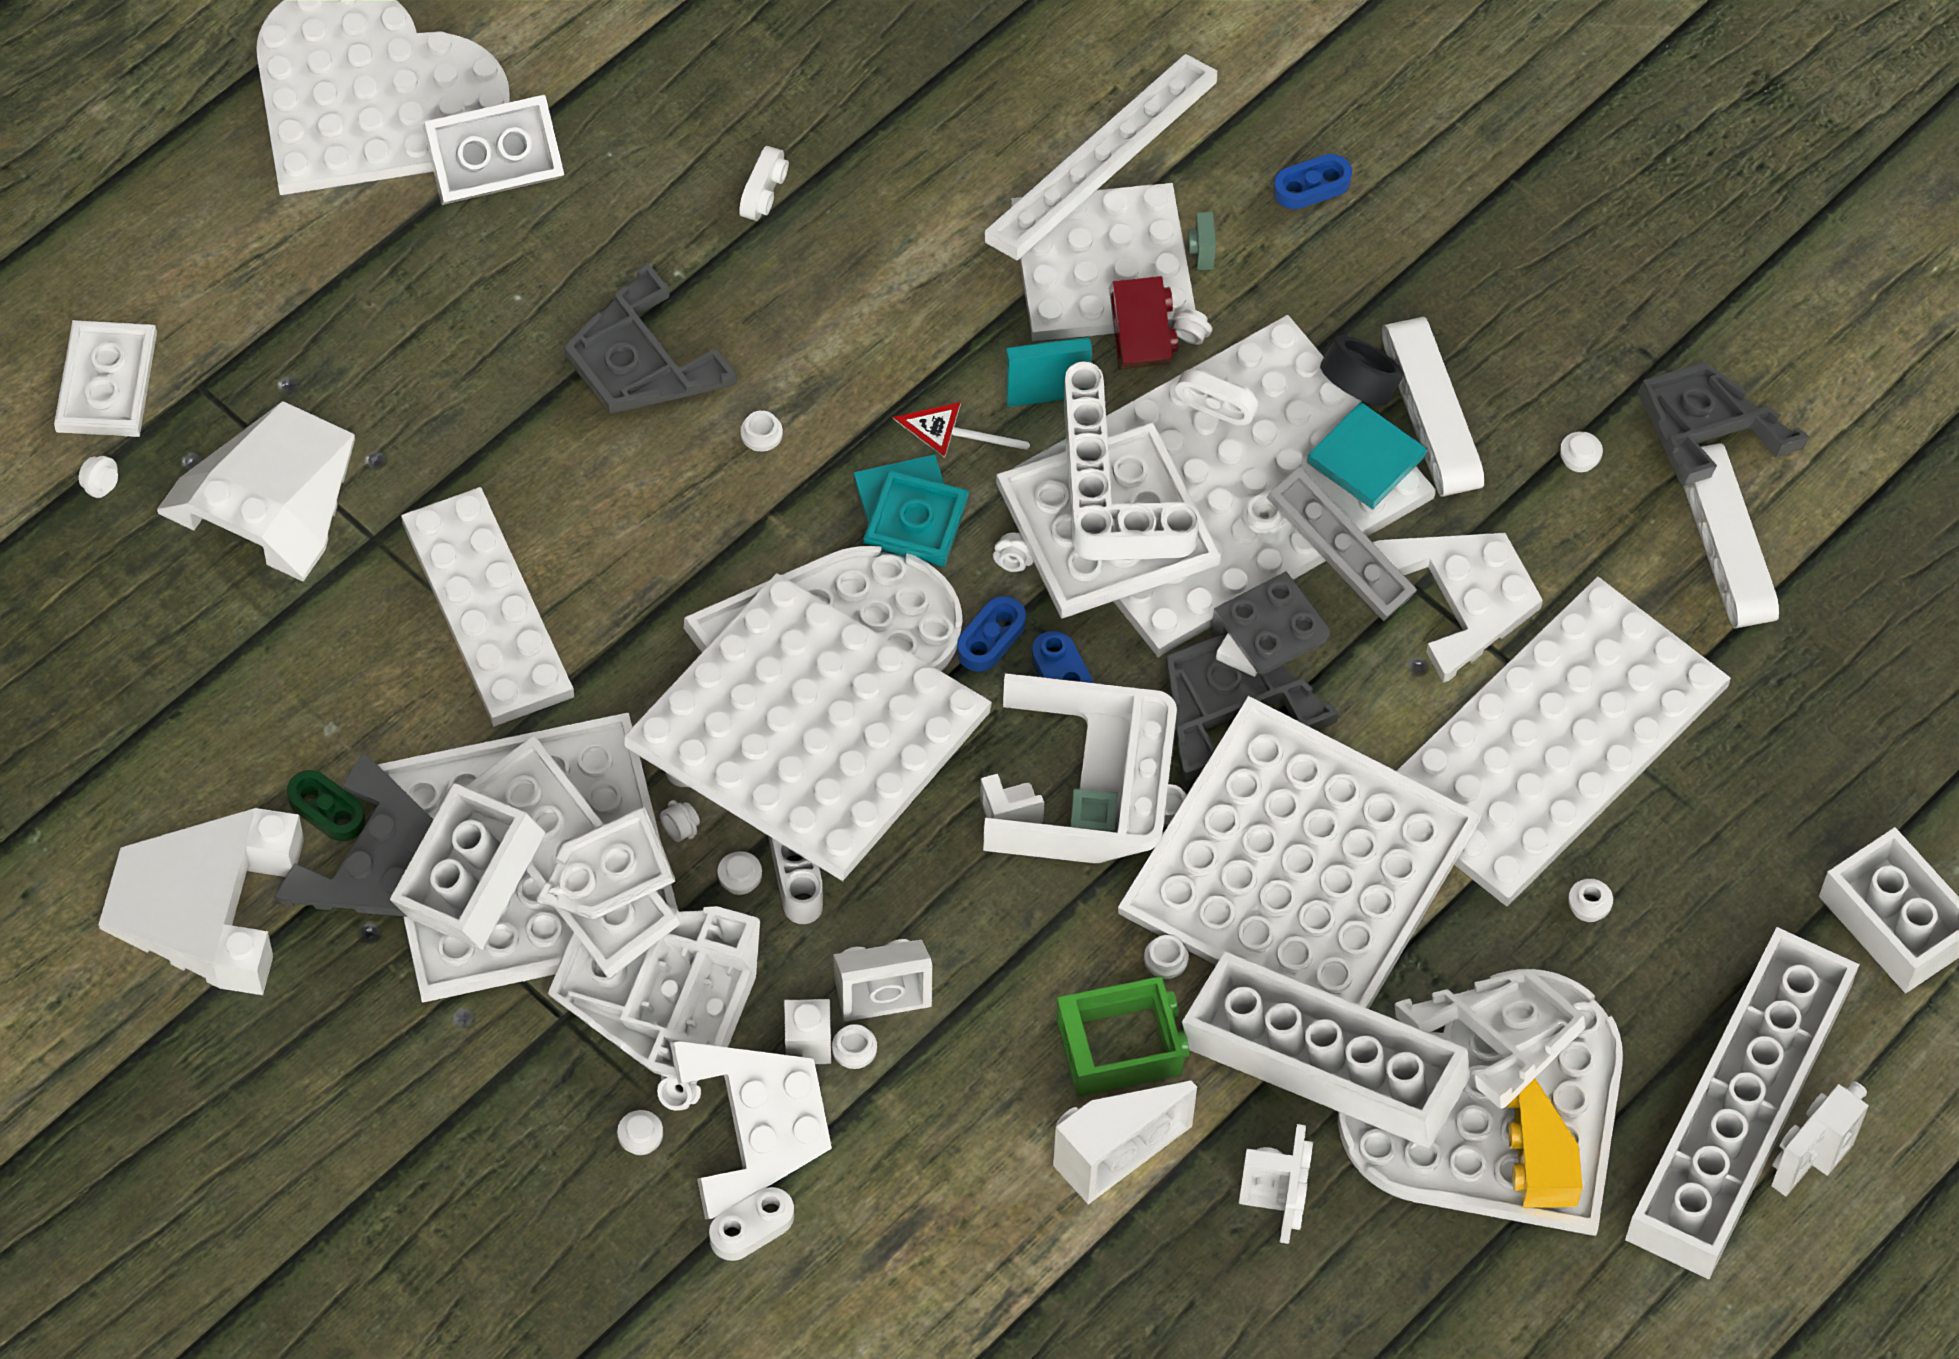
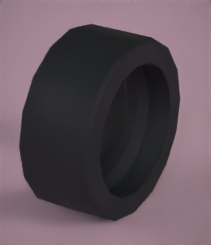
[1320,335,1404,406]

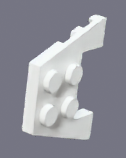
[1373,533,1543,683]
[1395,969,1585,1109]
[670,1041,832,1219]

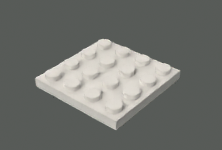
[1011,183,1195,342]
[996,423,1220,619]

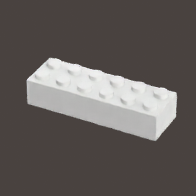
[1182,952,1471,1149]

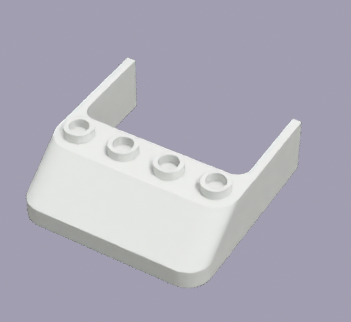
[983,673,1177,863]

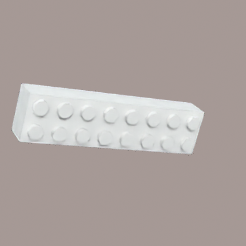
[1625,927,1860,1280]

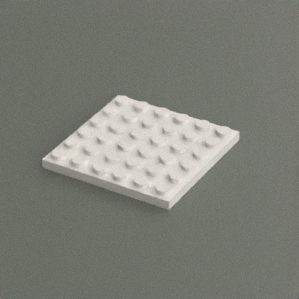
[624,573,992,881]
[1118,696,1480,1009]
[377,713,678,1003]

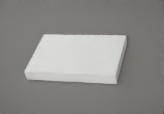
[54,320,157,437]

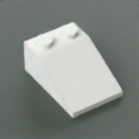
[1053,1081,1197,1204]

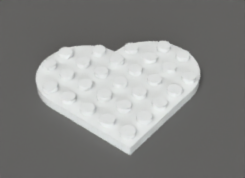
[257,0,510,195]
[683,546,962,671]
[1338,969,1623,1236]

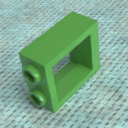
[1056,976,1190,1097]

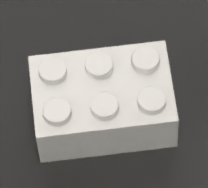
[422,95,564,205]
[390,783,546,950]
[1819,827,1959,994]

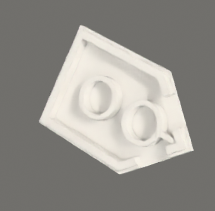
[537,806,675,920]

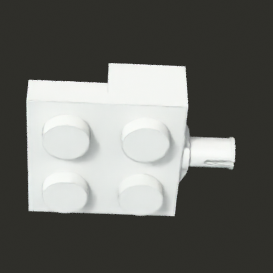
[1771,1081,1869,1196]

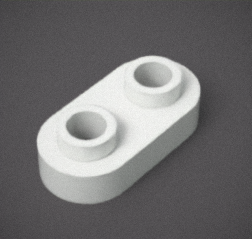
[739,146,789,221]
[1175,369,1259,426]
[709,1187,794,1261]

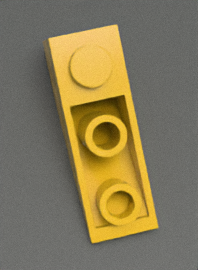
[1506,1078,1583,1208]

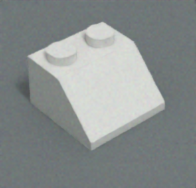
[833,939,932,1022]

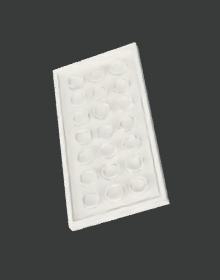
[1397,577,1731,907]

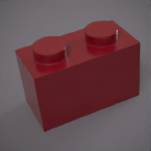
[1109,276,1178,370]

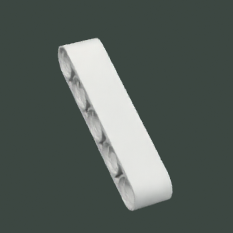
[1382,317,1484,497]
[1683,443,1779,628]

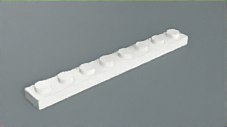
[985,54,1217,260]

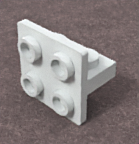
[1239,1124,1313,1244]

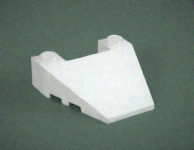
[98,808,304,995]

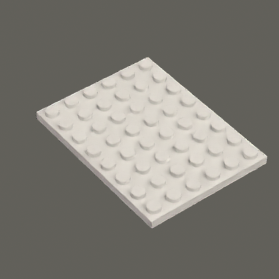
[1014,315,1436,658]

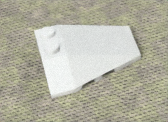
[157,401,355,581]
[548,906,760,1084]

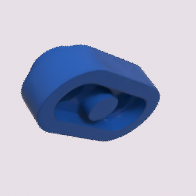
[1273,154,1352,209]
[957,596,1026,672]
[1032,631,1093,683]

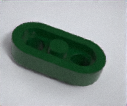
[287,770,365,841]

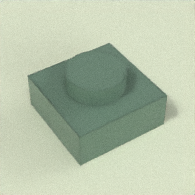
[1188,212,1216,270]
[1071,789,1118,832]

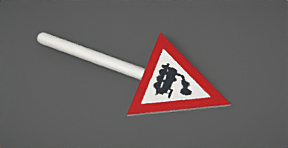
[892,402,1030,458]

